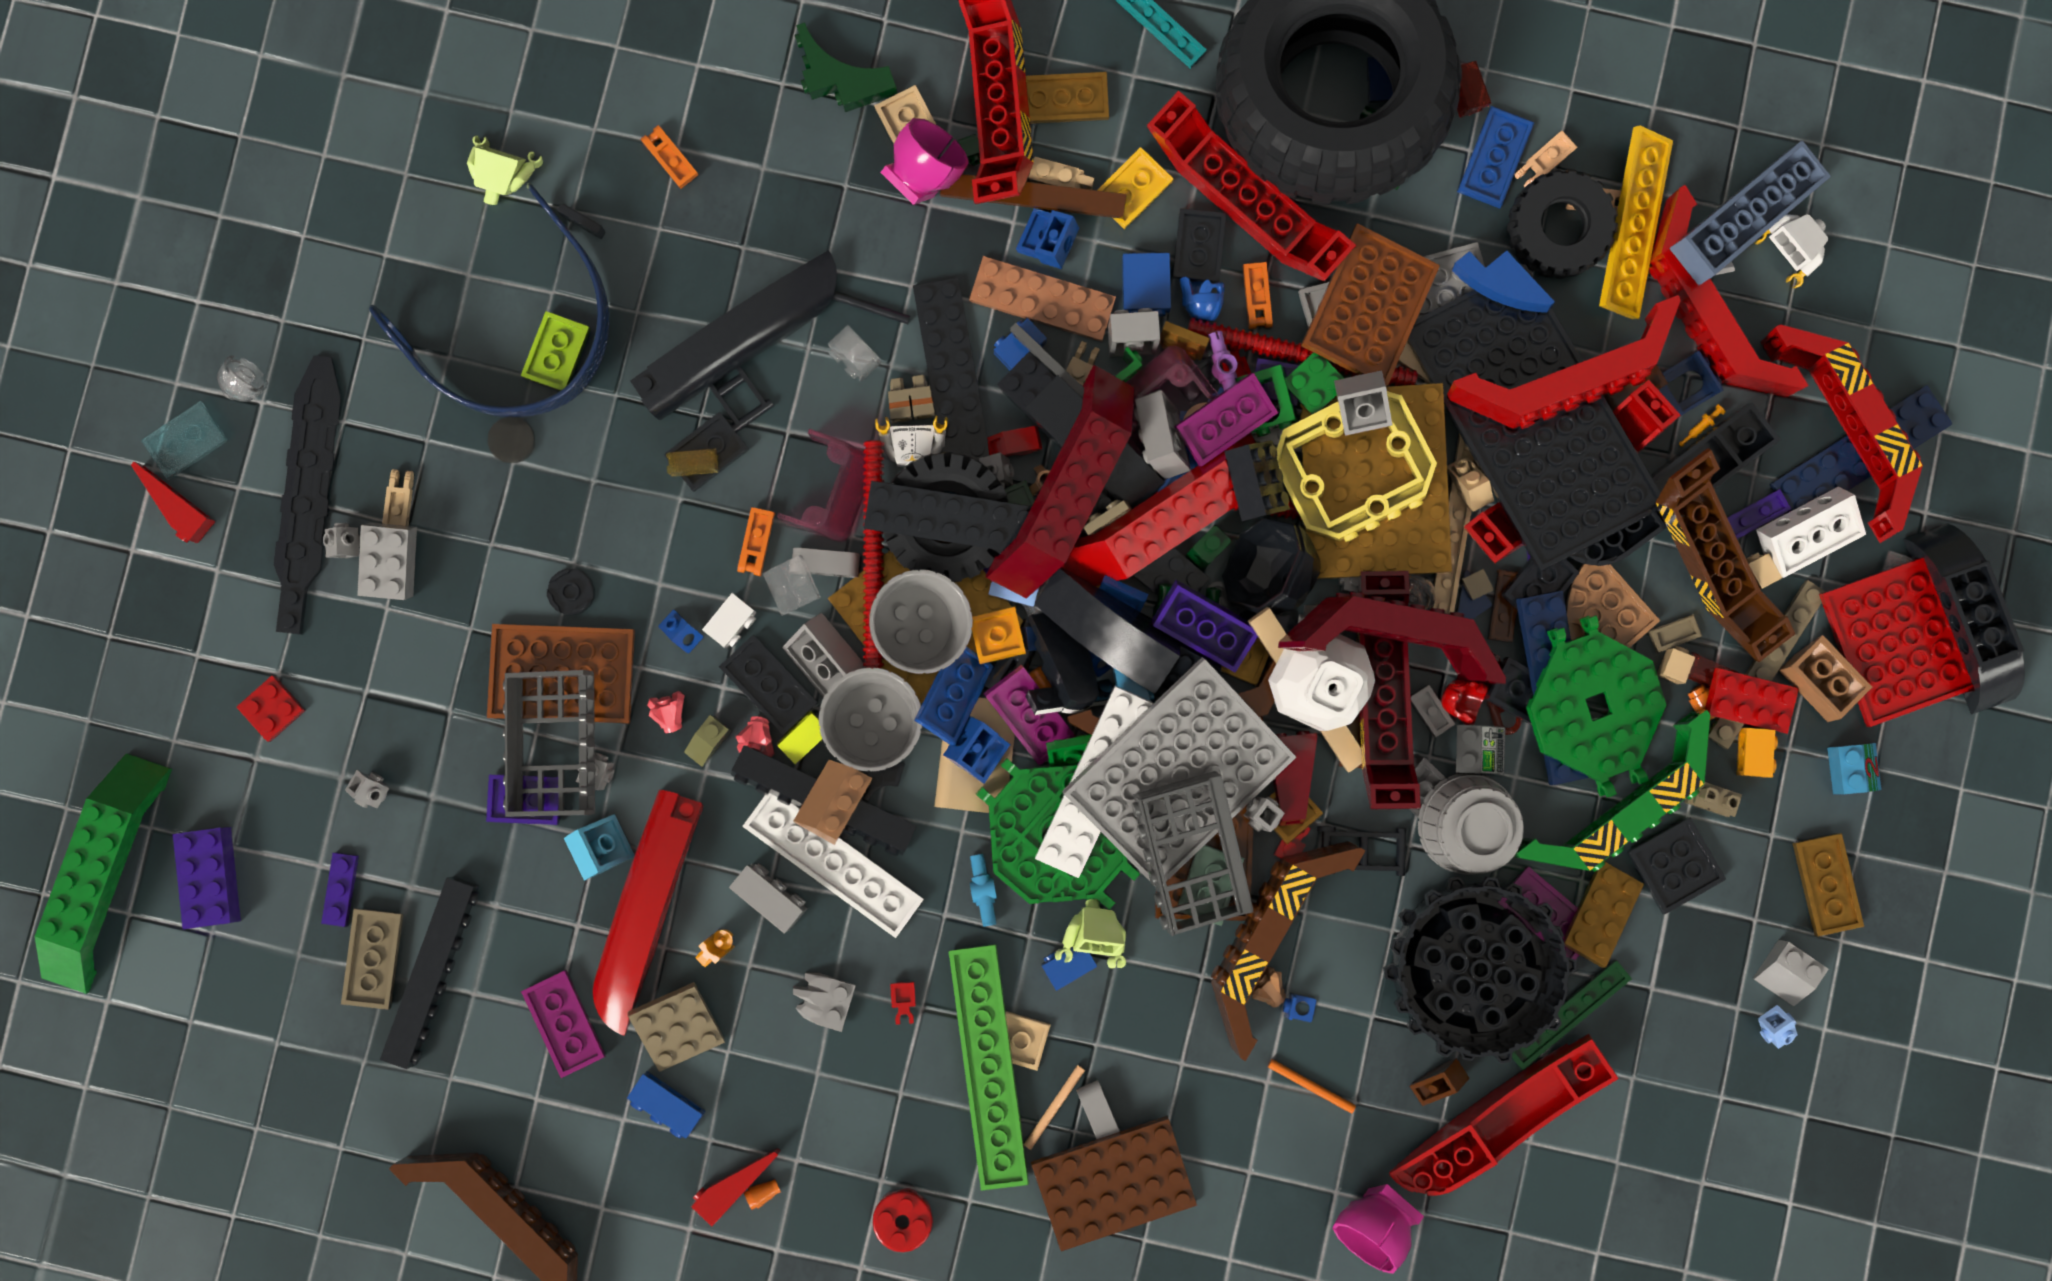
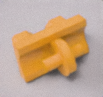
[695,929,735,967]

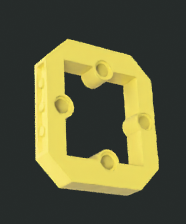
[1276,391,1437,542]

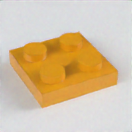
[971,607,1026,664]

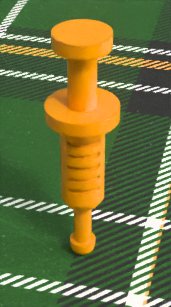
[1679,404,1726,447]

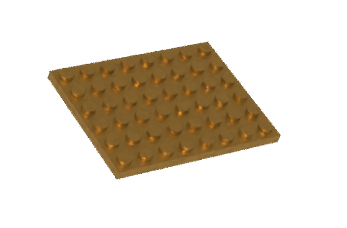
[1300,383,1452,579]

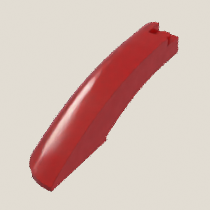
[593,790,704,1036]
[1389,1034,1619,1196]

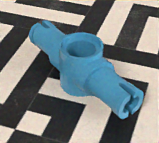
[970,854,997,927]

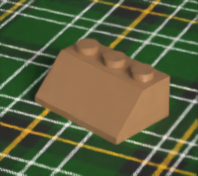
[1779,635,1872,722]
[793,760,872,845]

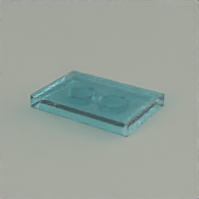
[141,402,228,480]

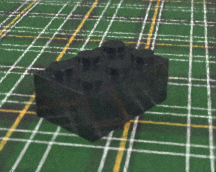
[1224,440,1290,521]

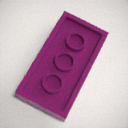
[1174,373,1278,466]
[983,665,1076,766]
[1497,866,1579,960]
[521,970,606,1078]

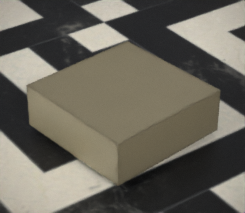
[1461,569,1494,601]

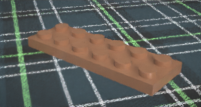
[969,256,1116,342]

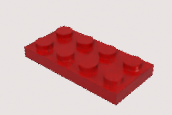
[1705,668,1799,734]

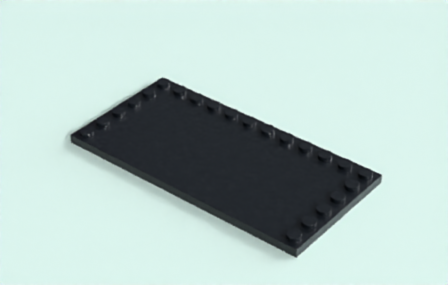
[1407,264,1661,573]

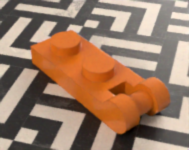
[640,125,698,189]
[1242,262,1273,330]
[737,507,775,577]

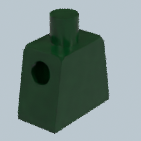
[1185,524,1232,572]

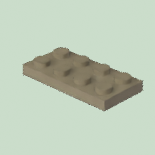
[341,908,403,1010]

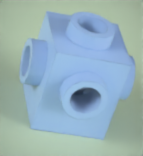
[1758,1005,1797,1049]

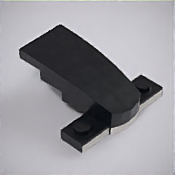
[1025,613,1114,715]

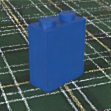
[1122,253,1171,317]

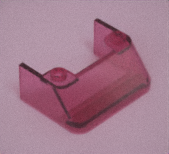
[1126,346,1218,455]
[777,429,866,542]

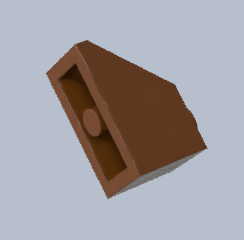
[1410,1058,1470,1106]

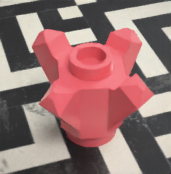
[647,691,685,733]
[736,716,775,757]

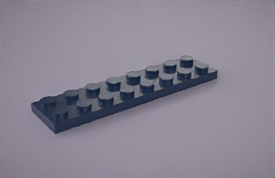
[1769,385,1953,513]
[1516,591,1589,785]

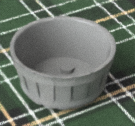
[869,570,973,674]
[819,668,922,771]
[1418,773,1524,875]

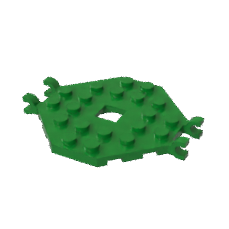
[1526,615,1666,797]
[976,758,1140,910]

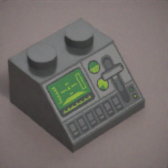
[1456,725,1505,775]

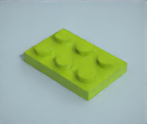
[521,311,591,391]

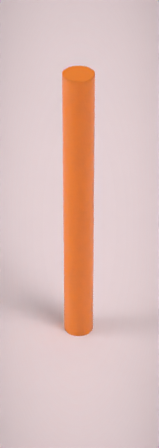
[1268,1059,1356,1114]

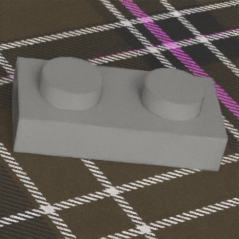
[1411,685,1455,738]

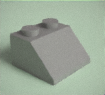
[1334,370,1392,436]
[1753,940,1829,1006]

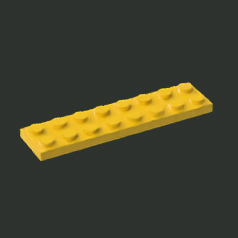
[1599,125,1673,320]

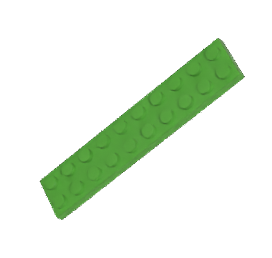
[949,944,1029,1191]

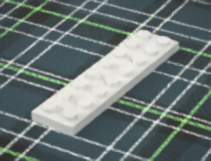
[1035,685,1154,878]
[743,793,924,938]

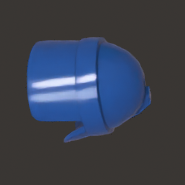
[1180,277,1225,322]

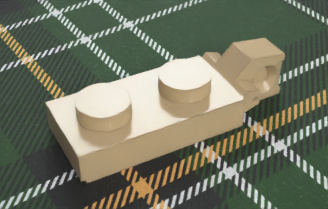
[1029,157,1094,190]

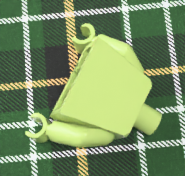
[467,136,543,205]
[1055,899,1126,968]

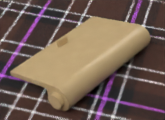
[934,697,1015,813]

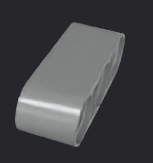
[791,548,861,578]
[1076,1080,1120,1139]

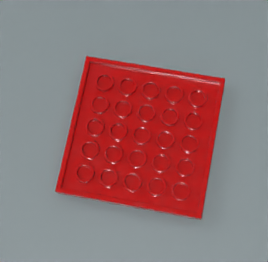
[1819,558,1974,727]

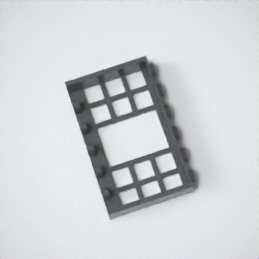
[503,670,595,817]
[1132,771,1254,936]

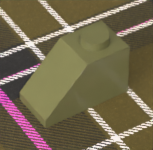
[684,715,732,767]

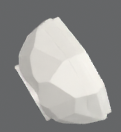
[1268,634,1375,731]

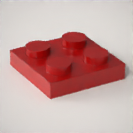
[237,675,306,742]

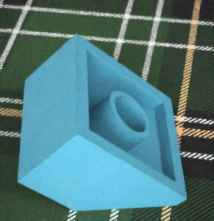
[564,814,635,881]

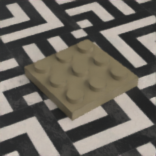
[628,982,725,1072]

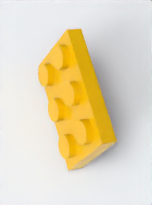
[1097,147,1173,230]

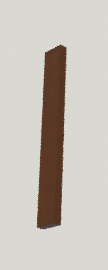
[940,174,1127,219]

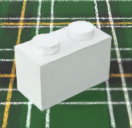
[702,593,757,649]

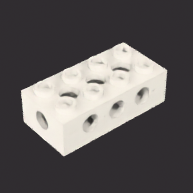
[1756,487,1866,578]

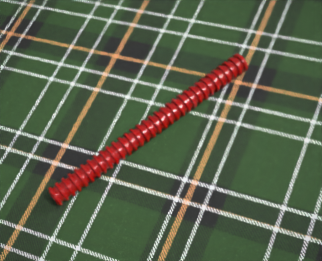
[1188,317,1418,386]
[863,440,884,669]

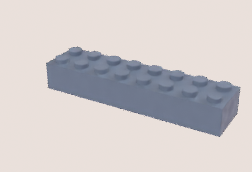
[1669,140,1831,285]

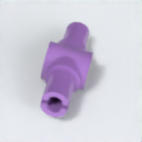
[1208,331,1237,391]

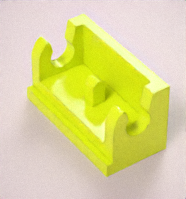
[777,711,822,764]

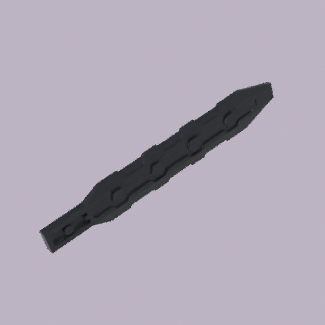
[273,356,342,635]

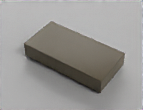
[1648,614,1702,653]

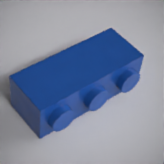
[627,1071,706,1139]

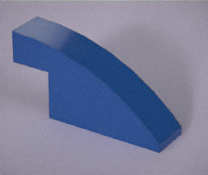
[1452,251,1555,312]

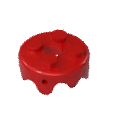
[872,1188,933,1252]

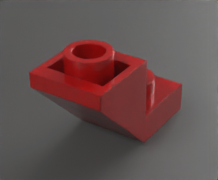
[987,426,1042,457]

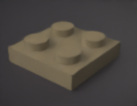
[1084,499,1132,535]

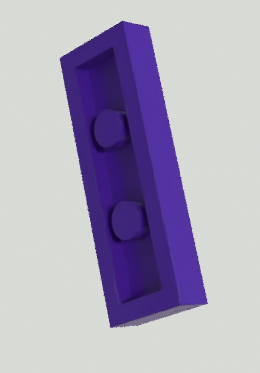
[1727,489,1792,539]
[321,853,359,927]

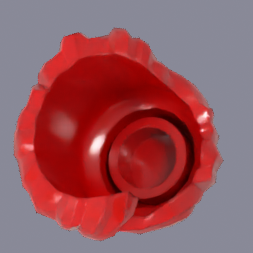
[1442,680,1487,725]

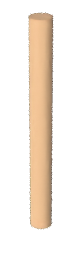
[1024,1065,1085,1150]

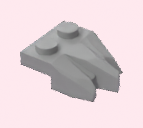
[793,972,856,1032]

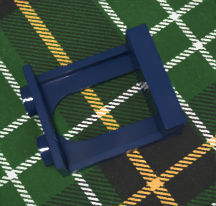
[1659,351,1724,416]

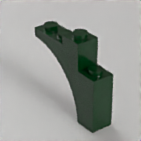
[794,22,897,112]

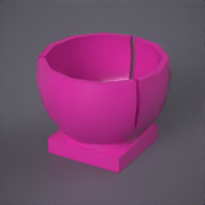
[880,118,969,205]
[1332,1184,1424,1274]

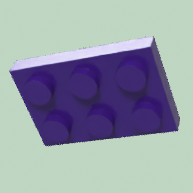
[486,774,560,825]

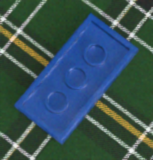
[1457,106,1534,209]
[914,646,994,746]

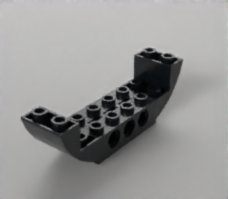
[1903,523,2025,715]

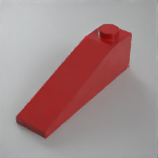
[131,462,216,543]
[691,1148,781,1226]

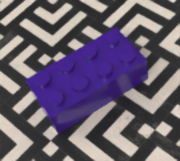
[1152,580,1258,673]
[173,827,241,929]

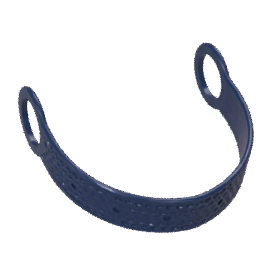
[369,183,610,417]

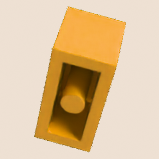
[1736,728,1778,778]

